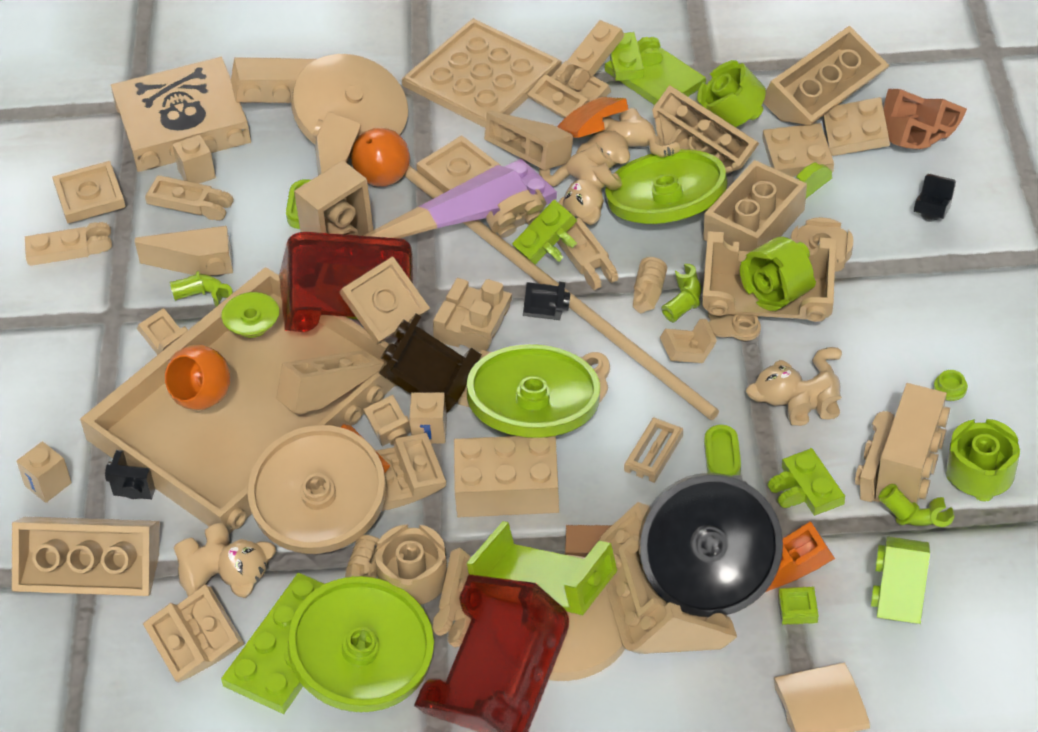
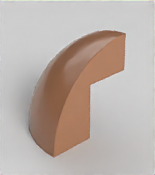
[884,89,967,149]

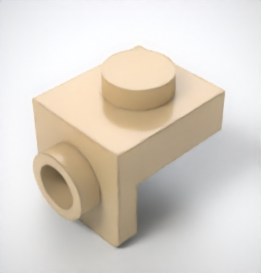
[137,308,188,355]
[660,319,717,363]
[363,395,411,446]

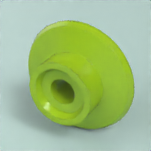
[221,292,279,338]

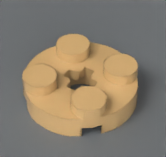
[486,189,546,238]
[791,217,853,272]

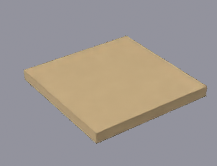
[402,18,562,128]

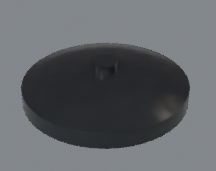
[638,473,783,617]

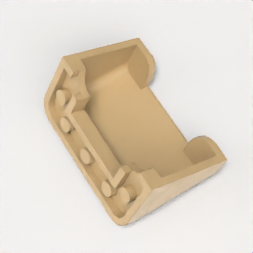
[703,231,836,322]
[599,502,737,654]

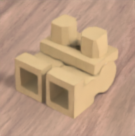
[433,277,512,352]

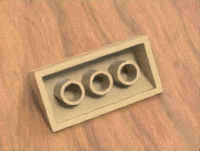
[763,26,889,125]
[12,517,160,596]

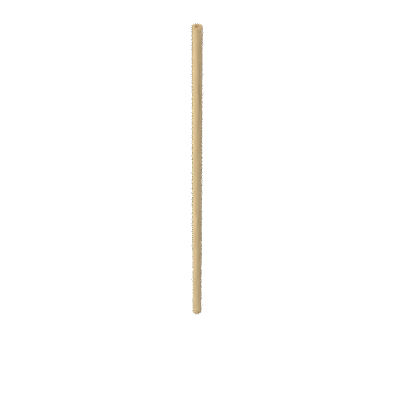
[404,165,719,420]

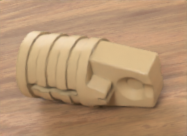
[633,257,667,314]
[345,535,379,578]

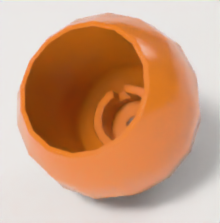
[351,128,411,186]
[165,345,230,410]

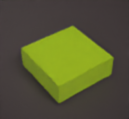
[778,587,819,625]

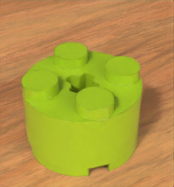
[697,60,766,127]
[740,237,816,311]
[946,419,1020,501]

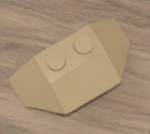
[652,85,759,174]

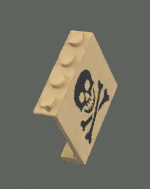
[110,56,251,172]

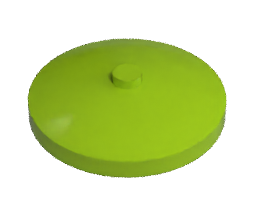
[605,149,728,224]
[467,344,600,438]
[288,576,434,712]

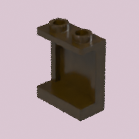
[379,313,482,412]

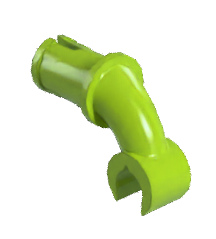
[661,264,701,323]
[169,271,233,307]
[878,484,954,527]

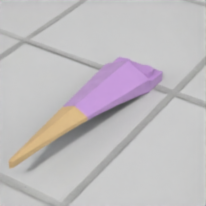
[336,159,557,257]

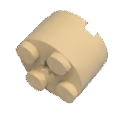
[375,524,447,605]

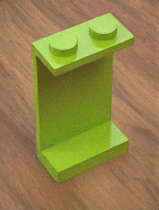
[466,521,617,615]

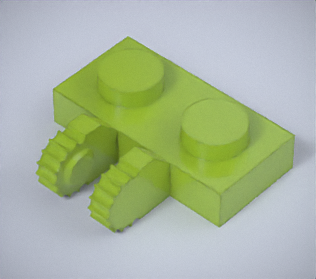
[609,32,664,81]
[512,199,578,265]
[767,448,845,516]

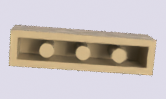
[231,57,317,103]

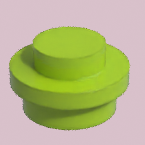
[934,370,968,401]

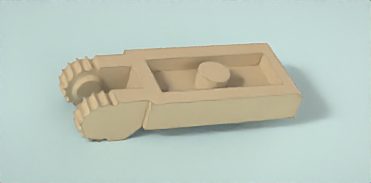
[555,20,624,91]
[145,175,234,221]
[557,217,619,290]
[25,222,112,266]
[855,411,895,502]
[432,548,479,648]

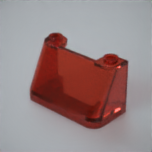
[279,232,413,337]
[414,574,569,732]

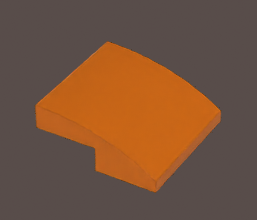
[557,97,629,138]

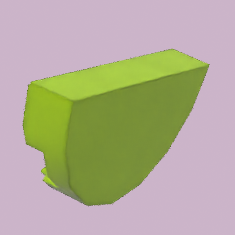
[796,162,832,198]

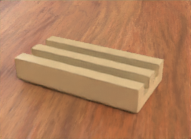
[624,417,683,483]

